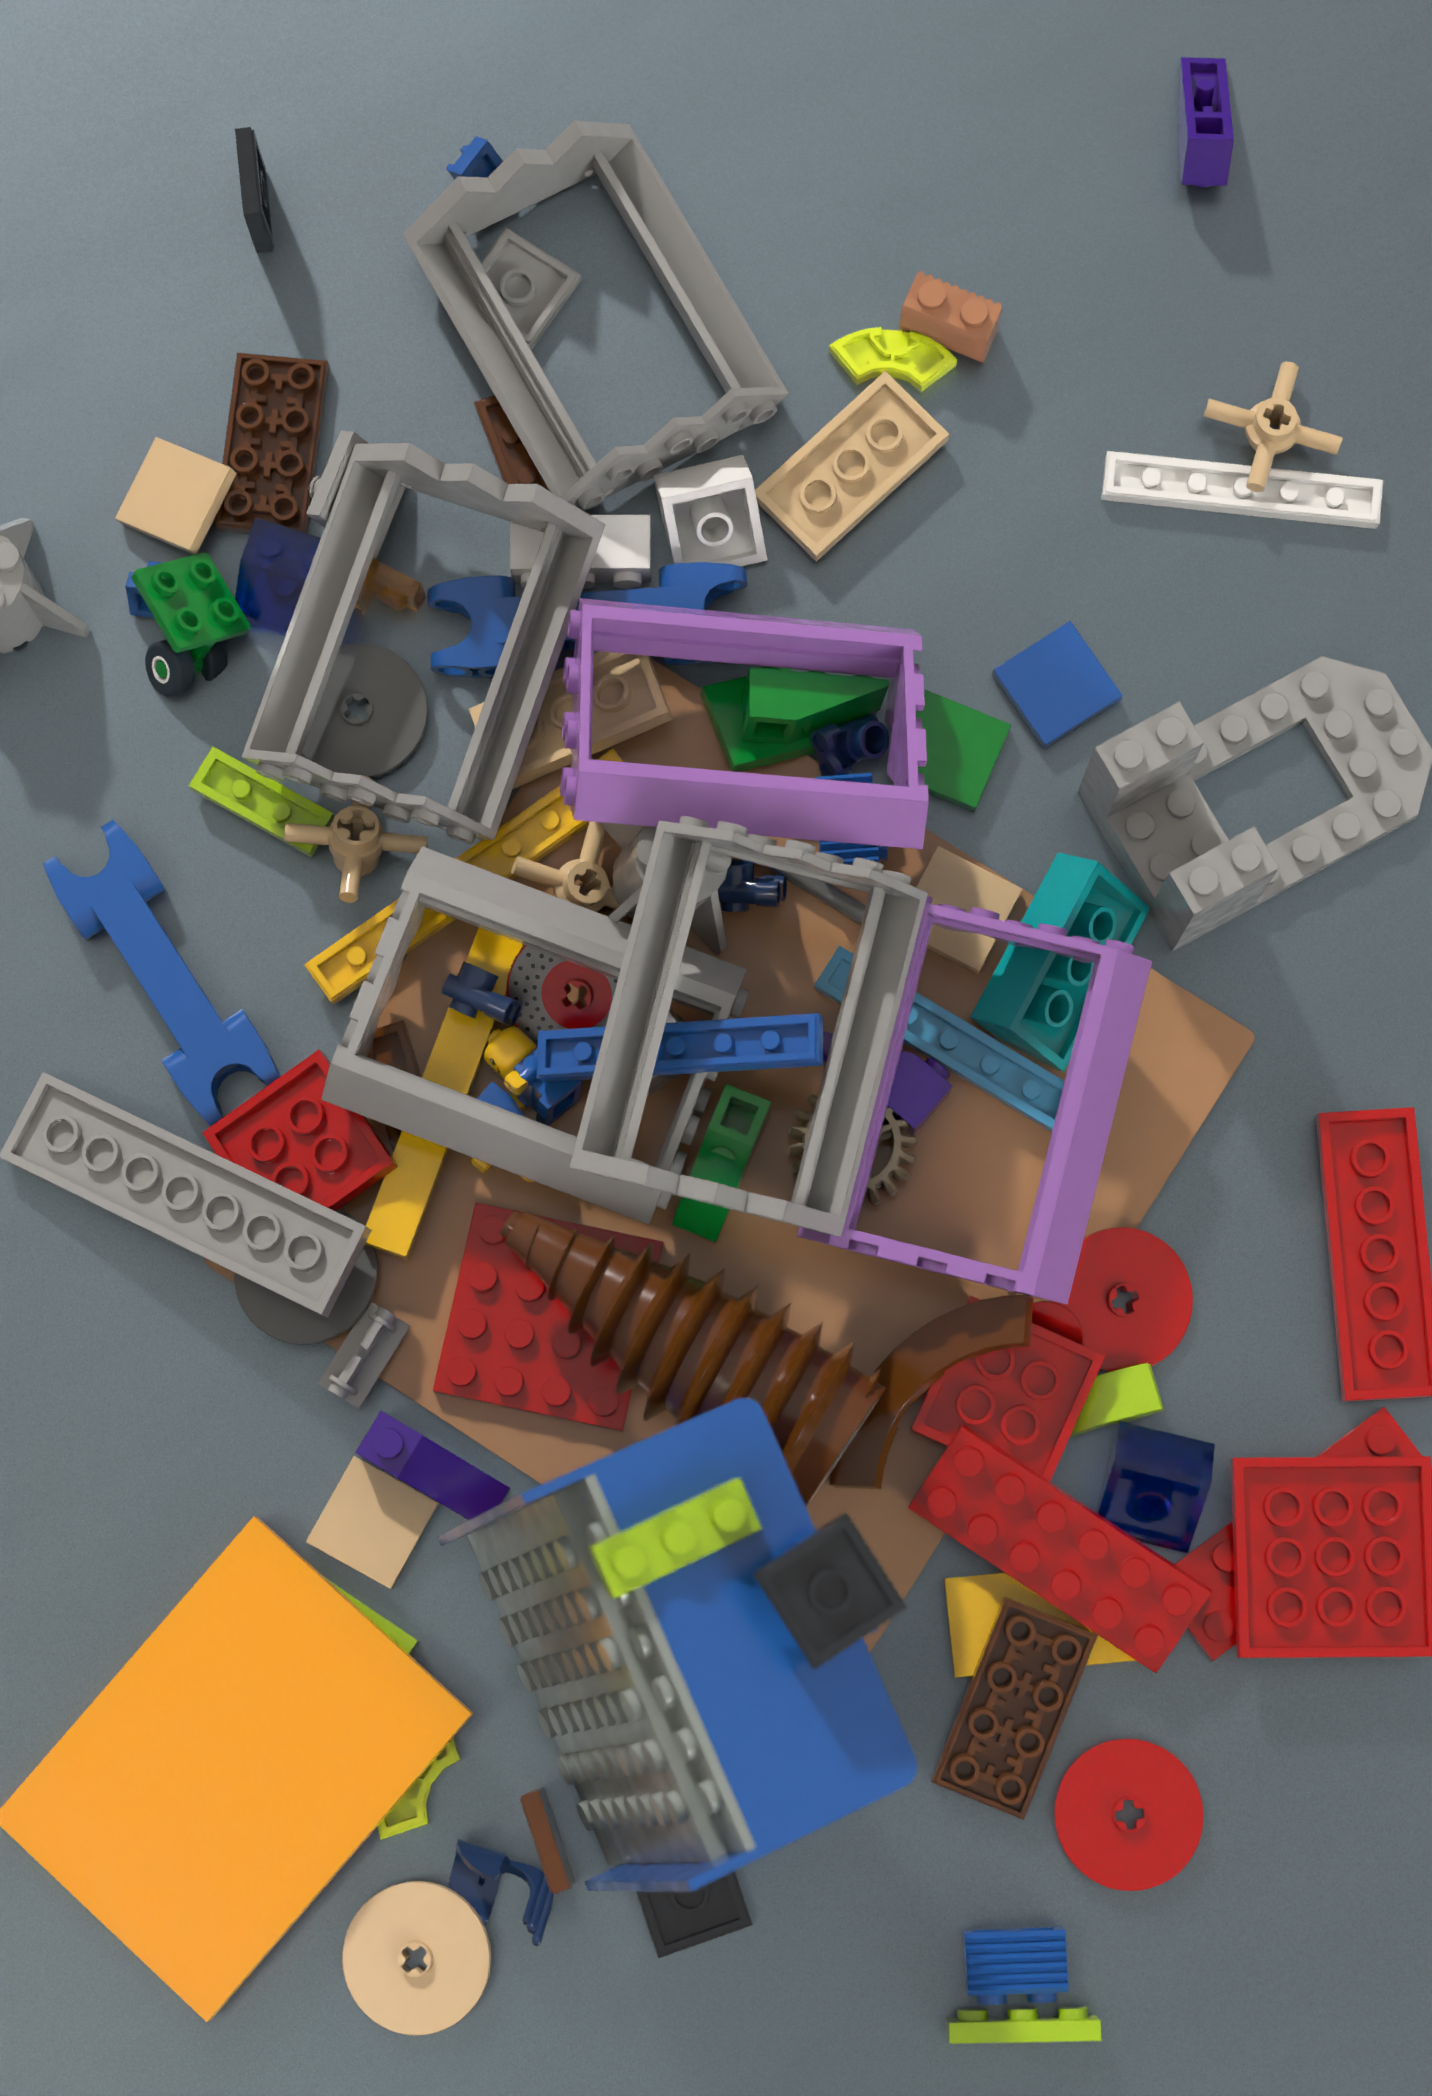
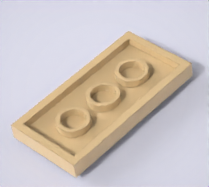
[755,371,950,562]
[469,651,673,789]

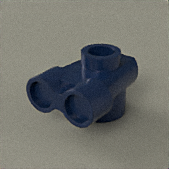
[810,714,889,776]
[717,859,787,912]
[441,961,522,1026]

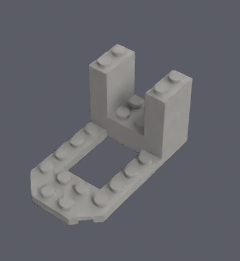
[1078,656,1432,952]

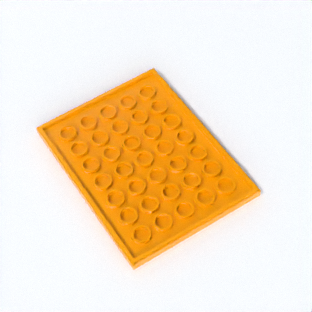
[0,1516,474,2022]

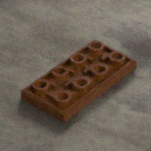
[214,353,330,540]
[931,1596,1098,1820]

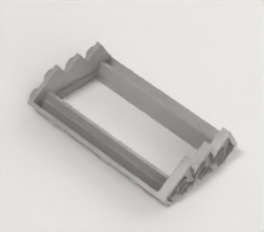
[402,120,789,510]
[241,443,606,844]
[570,816,928,1237]
[321,846,749,1225]

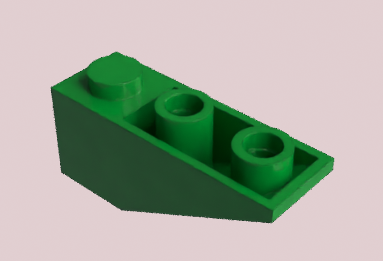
[742,666,889,744]
[671,1084,771,1243]

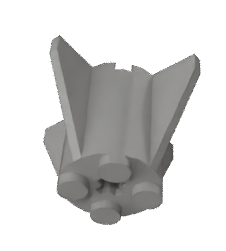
[0,518,90,653]
[599,822,732,956]

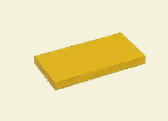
[944,1573,1136,1678]

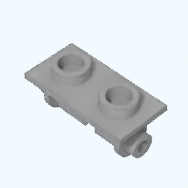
[318,1302,410,1409]

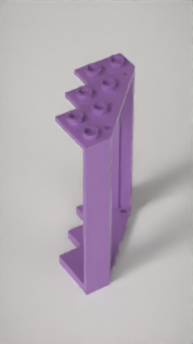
[560,598,929,849]
[797,896,1152,1305]

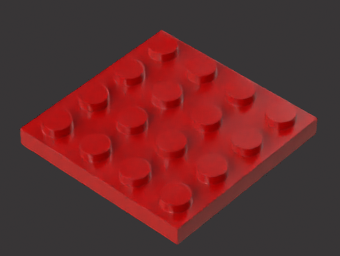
[433,1202,664,1432]
[1231,1456,1432,1658]

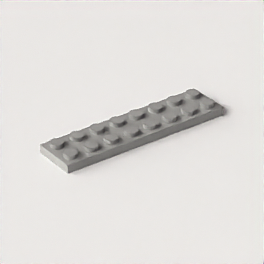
[0,1072,372,1318]

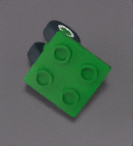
[131,553,251,696]

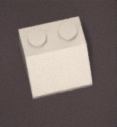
[653,455,767,567]

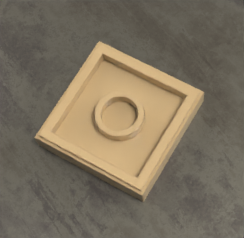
[115,437,237,555]
[916,846,1022,974]
[306,1456,440,1589]

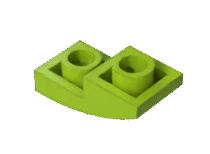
[1070,1363,1164,1438]

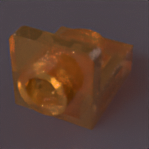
[354,558,426,615]

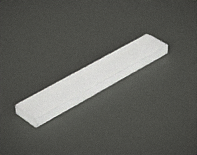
[1101,451,1383,529]

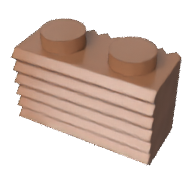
[899,271,1002,363]

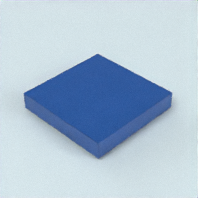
[992,621,1123,749]

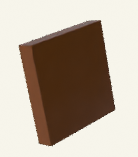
[520,1787,575,1894]

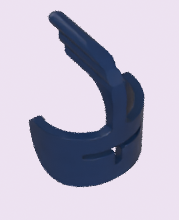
[449,1839,553,1947]

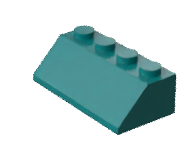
[970,852,1150,1072]

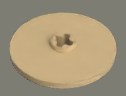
[342,1881,491,2035]

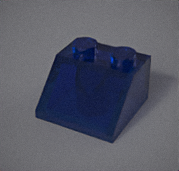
[235,518,321,636]
[1096,1421,1215,1553]

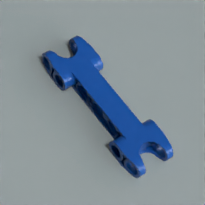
[427,562,748,678]
[43,819,281,1127]

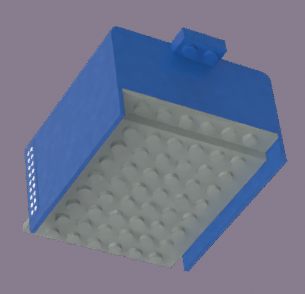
[438,1398,917,1892]

